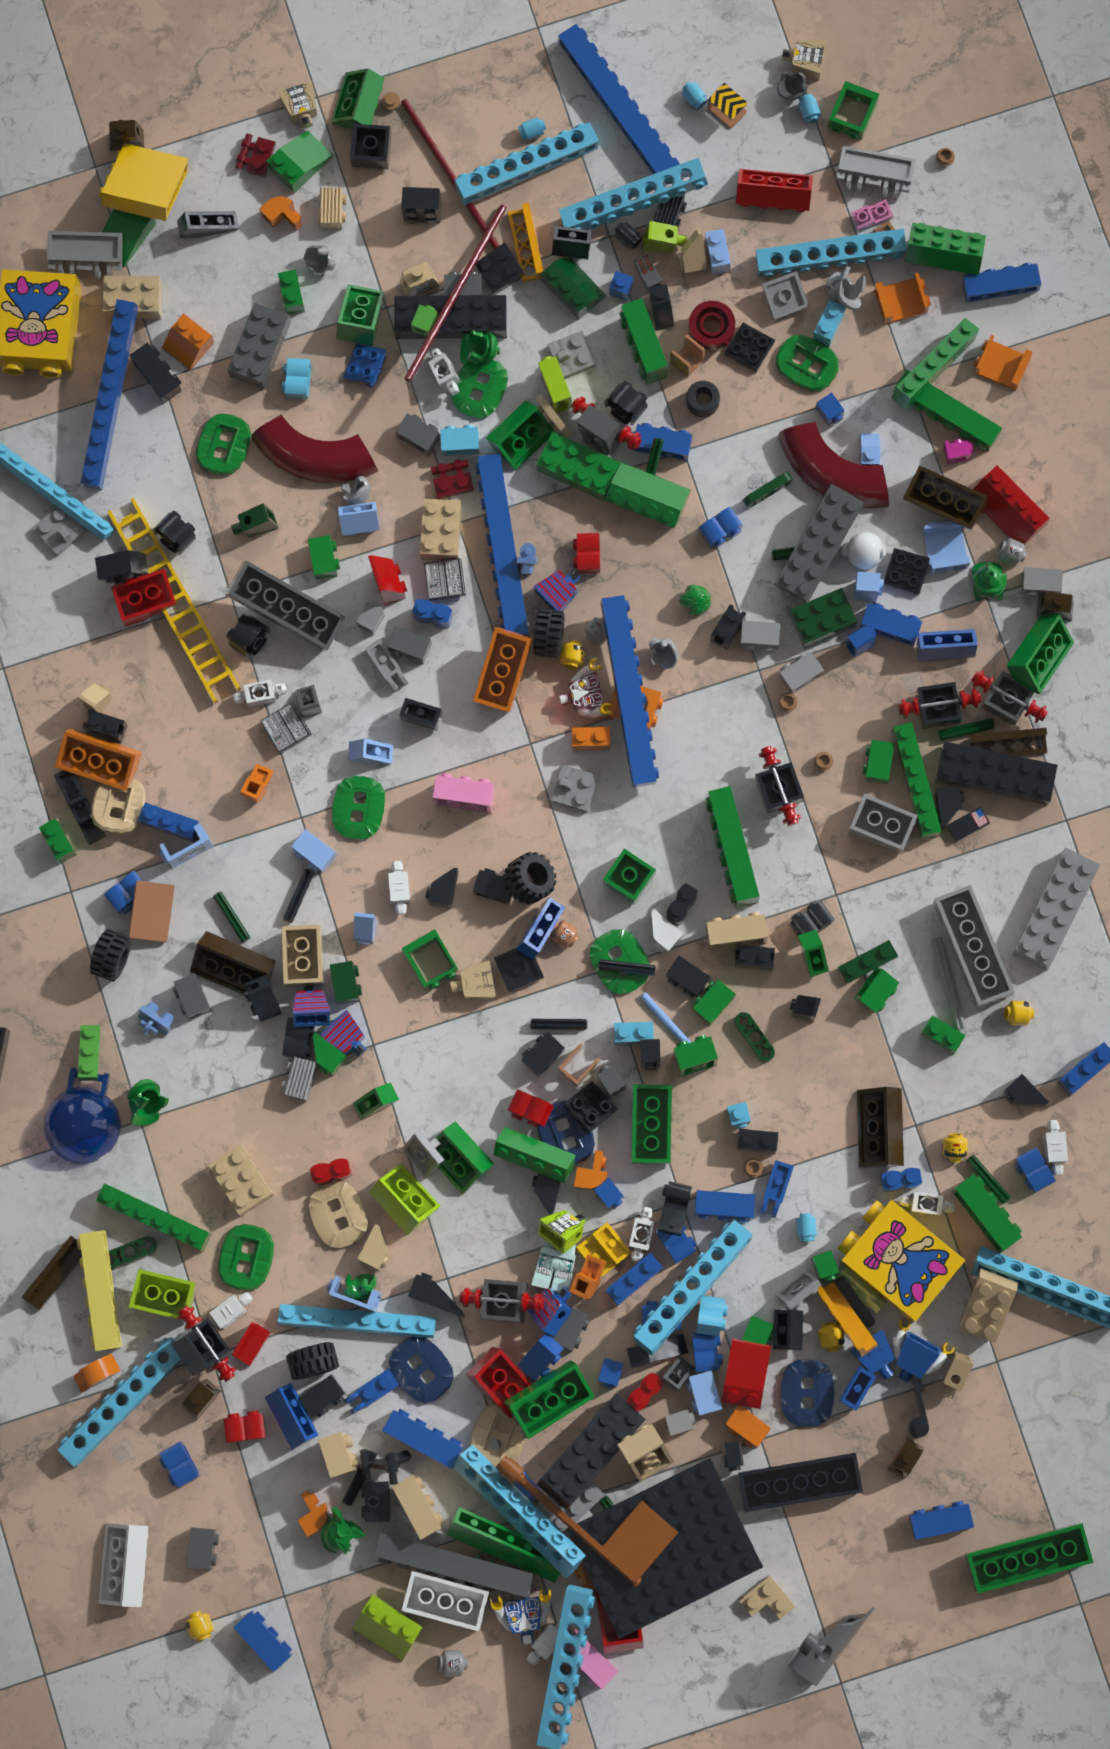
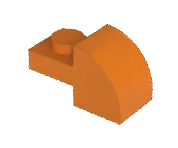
[240,763,274,803]

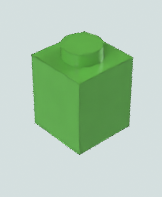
[411,305,438,336]

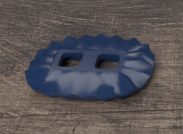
[537,1100,595,1165]
[389,1337,454,1403]
[781,1359,835,1427]

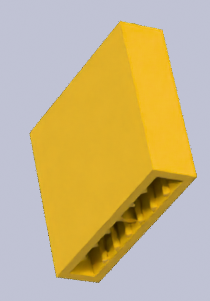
[99,143,188,221]

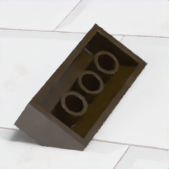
[903,465,988,530]
[190,931,276,996]
[857,1086,904,1168]

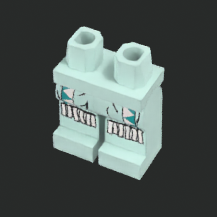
[531,1241,576,1292]

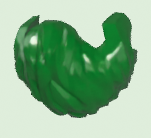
[679,584,711,616]
[344,1274,377,1301]

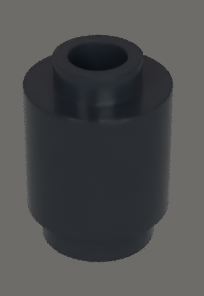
[614,222,642,249]

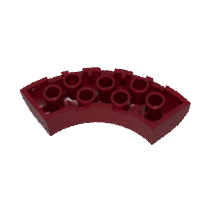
[251,414,378,484]
[778,422,889,509]

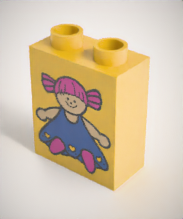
[0,269,82,378]
[837,1199,965,1323]

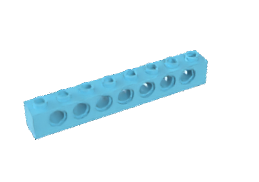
[455,122,599,205]
[559,157,708,230]
[755,228,907,278]
[633,1220,753,1356]
[971,1246,1110,1329]
[58,1337,182,1467]
[453,1445,586,1578]
[536,1585,595,1749]

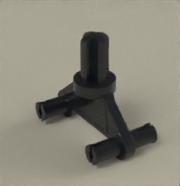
[359,1449,411,1485]

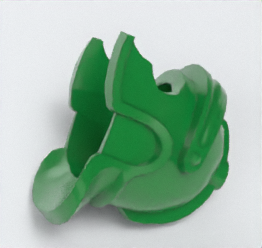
[460,330,500,367]
[972,561,1008,602]
[127,1079,169,1126]
[321,1506,365,1555]

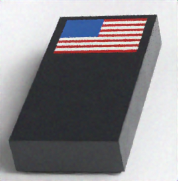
[947,807,990,842]

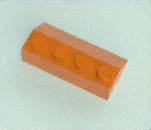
[55,728,142,791]

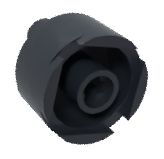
[604,381,648,426]
[153,510,196,555]
[226,614,270,659]

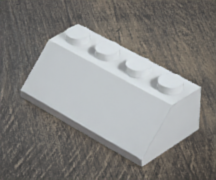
[98,1523,148,1607]
[402,1571,489,1631]

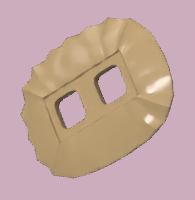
[91,778,146,834]
[308,1181,368,1248]
[469,1402,526,1467]

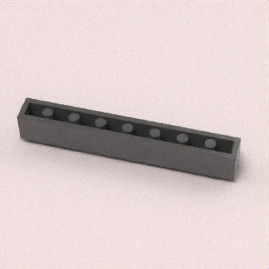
[374,1533,535,1601]

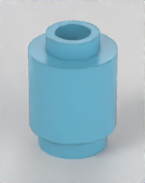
[681,81,708,110]
[798,94,821,124]
[518,117,546,140]
[796,1213,817,1242]

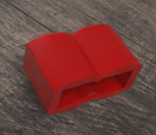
[573,533,601,574]
[507,1089,554,1128]
[310,1158,353,1185]
[627,1372,663,1412]
[223,1410,266,1443]

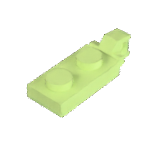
[833,1266,886,1313]

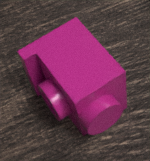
[943,439,973,464]

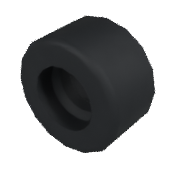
[686,380,720,417]

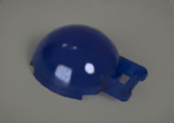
[44,1067,121,1164]

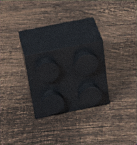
[350,124,392,169]
[401,187,442,225]
[95,550,149,585]

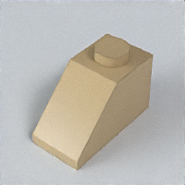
[678,228,707,273]
[78,683,113,713]
[358,1224,389,1271]

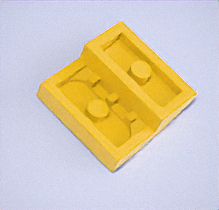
[575,1222,632,1278]

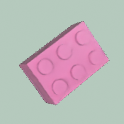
[433,773,495,813]

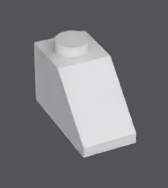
[651,909,683,954]

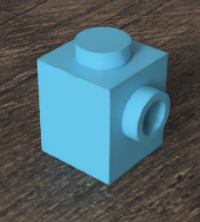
[727,1102,751,1129]

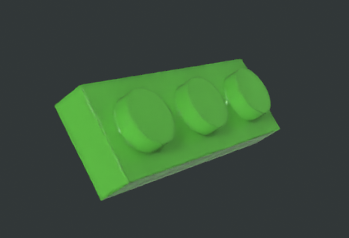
[78,1025,101,1081]

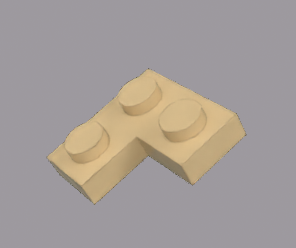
[535,394,572,438]
[739,1575,795,1619]

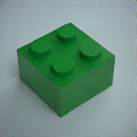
[603,848,656,905]

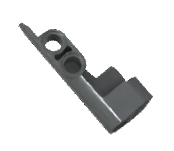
[787,1607,875,1686]

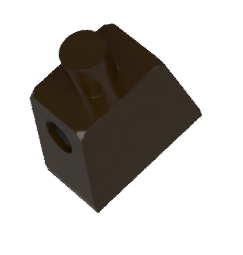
[109,120,145,151]
[1036,592,1074,621]
[182,1379,222,1420]
[887,1437,924,1479]

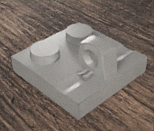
[761,271,809,320]
[548,331,596,378]
[32,507,86,556]
[551,764,599,813]
[402,1130,444,1178]
[776,1270,821,1309]

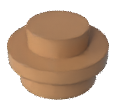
[382,92,400,111]
[936,148,955,166]
[778,693,797,712]
[814,752,833,771]
[744,1158,763,1178]

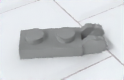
[365,639,409,692]

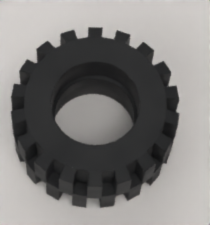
[533,608,565,658]
[504,852,557,905]
[90,929,131,982]
[286,1342,339,1380]

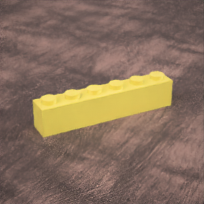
[77,1230,122,1351]

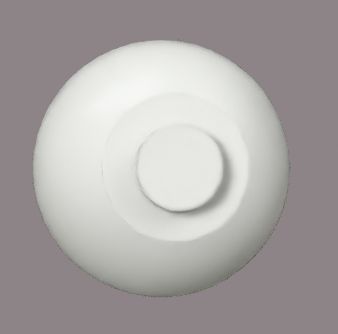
[842,532,886,570]

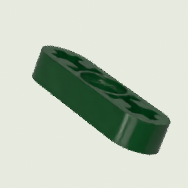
[743,471,794,509]
[735,1012,775,1062]
[109,1236,157,1268]

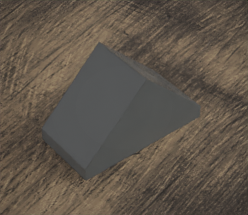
[296,685,322,718]
[661,1356,695,1392]

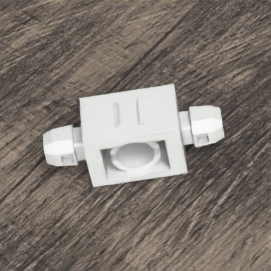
[428,348,461,396]
[233,680,287,707]
[388,861,410,915]
[1042,1120,1068,1176]
[899,1192,955,1217]
[629,1207,654,1262]
[210,1292,253,1329]
[527,1620,560,1665]

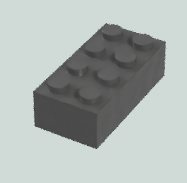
[228,303,291,389]

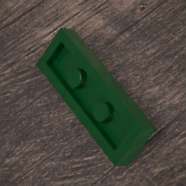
[838,940,899,984]

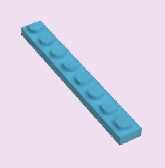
[0,443,115,540]
[278,1304,436,1338]

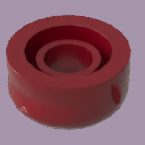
[689,300,736,350]

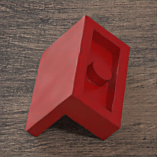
[232,1321,271,1366]

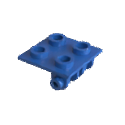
[343,344,387,387]

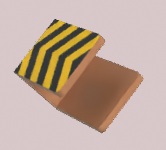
[707,83,747,128]
[670,334,705,377]
[558,1043,600,1087]

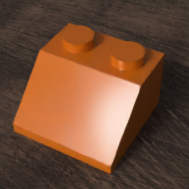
[162,313,214,370]

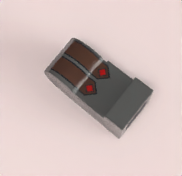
[634,255,663,293]

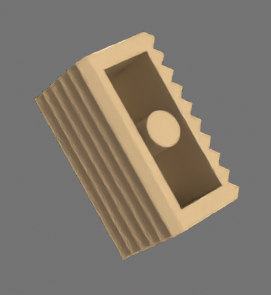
[319,187,347,229]

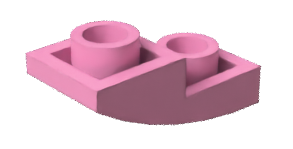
[851,199,894,230]

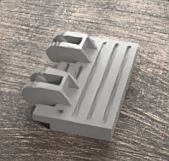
[836,146,916,201]
[47,231,123,280]

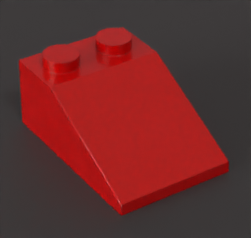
[368,555,407,606]
[111,569,176,627]
[721,1339,771,1409]
[465,1347,531,1419]
[595,1589,644,1654]

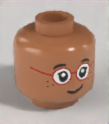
[550,920,579,948]

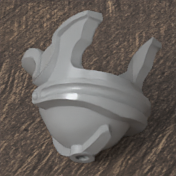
[826,266,866,310]

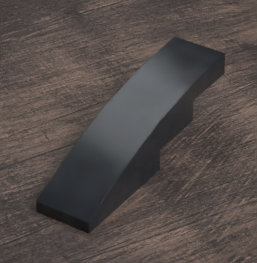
[54,770,106,845]

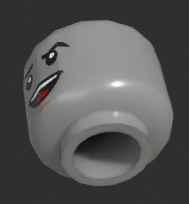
[997,538,1027,566]
[585,617,607,645]
[437,1650,468,1677]

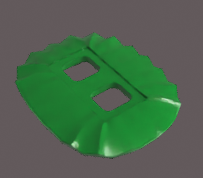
[775,335,839,392]
[451,360,508,418]
[196,413,252,476]
[332,775,385,839]
[590,929,650,994]
[218,1224,274,1291]

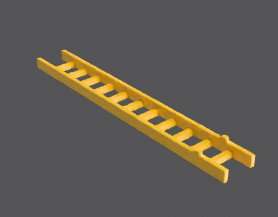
[107,497,241,704]

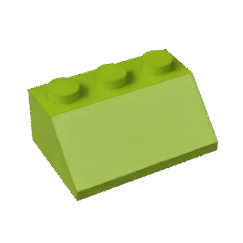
[368,1163,440,1235]
[129,1269,196,1320]
[352,1594,424,1661]

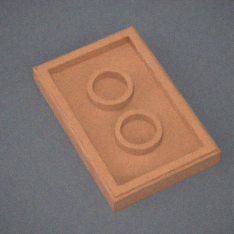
[128,880,175,942]

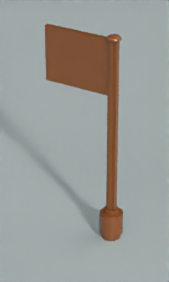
[495,1456,678,1587]

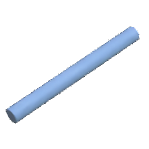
[640,992,691,1043]

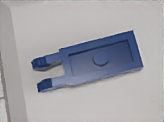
[760,1160,794,1218]
[344,1369,400,1415]

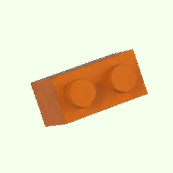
[572,727,611,751]
[725,1405,771,1448]

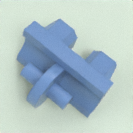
[517,543,538,574]
[138,1002,174,1036]

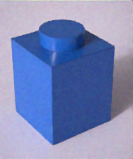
[609,271,633,301]
[816,393,845,426]
[594,1178,624,1209]
[598,1358,624,1389]

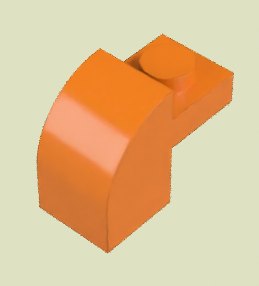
[259,196,302,231]
[574,1150,608,1190]
[569,1254,607,1300]
[73,1354,121,1393]
[298,1490,329,1537]

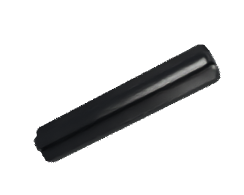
[283,869,314,923]
[598,959,656,976]
[530,1018,588,1030]
[834,1276,875,1328]
[342,1450,377,1506]

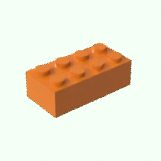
[473,627,533,712]

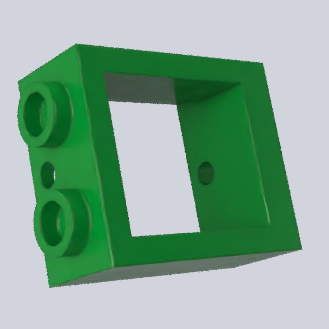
[828,81,880,140]
[402,929,459,991]

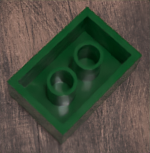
[789,588,857,649]

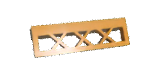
[508,203,543,283]
[817,1282,878,1357]

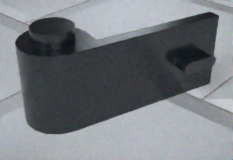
[658,1181,692,1237]
[908,1377,929,1438]

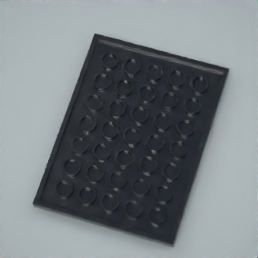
[567,1458,763,1639]

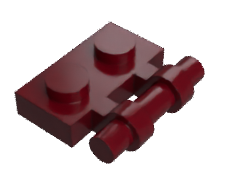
[235,133,276,178]
[431,459,474,499]

